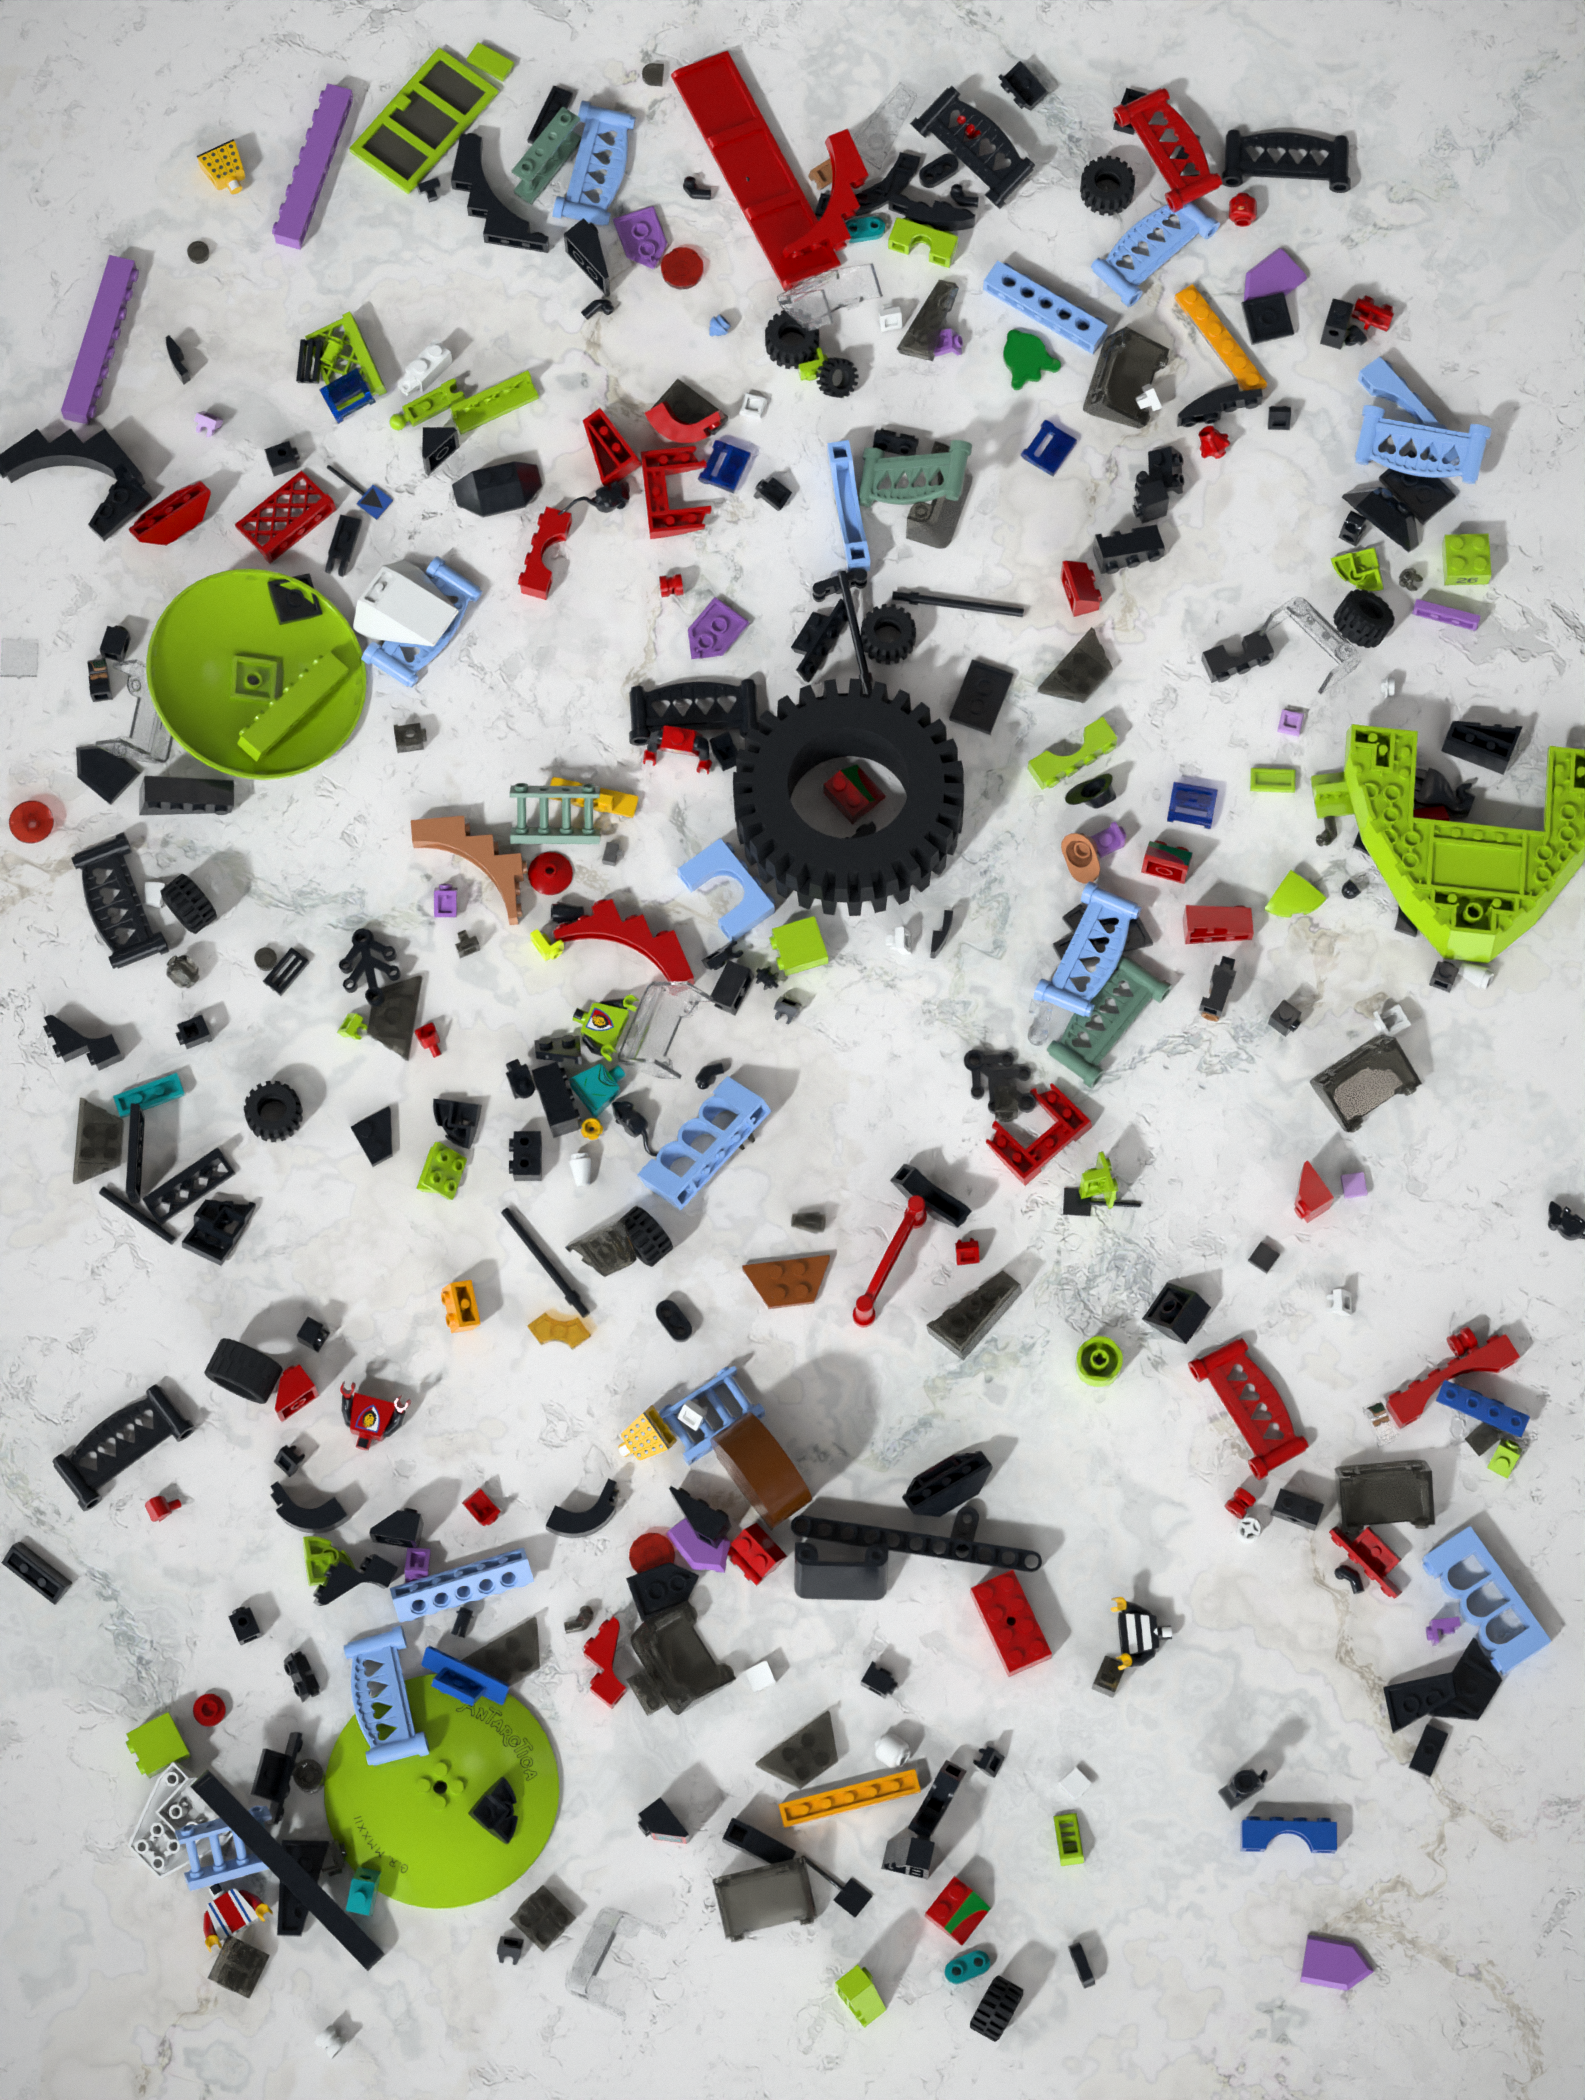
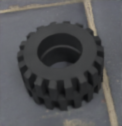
[1080,155,1135,216]
[765,309,819,369]
[1333,589,1395,648]
[861,604,916,665]
[160,874,217,934]
[244,1081,303,1142]
[615,1206,673,1267]
[970,1975,1024,2042]

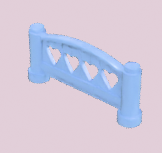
[552,100,636,226]
[1091,202,1220,307]
[1355,405,1492,484]
[361,556,483,688]
[1034,881,1142,1017]
[344,1625,430,1766]

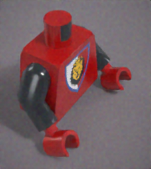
[643,726,712,775]
[340,1381,411,1451]

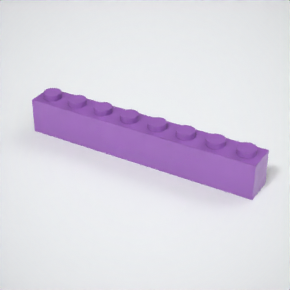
[272,83,354,250]
[61,255,139,425]

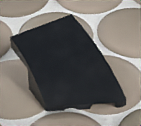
[182,1199,256,1266]

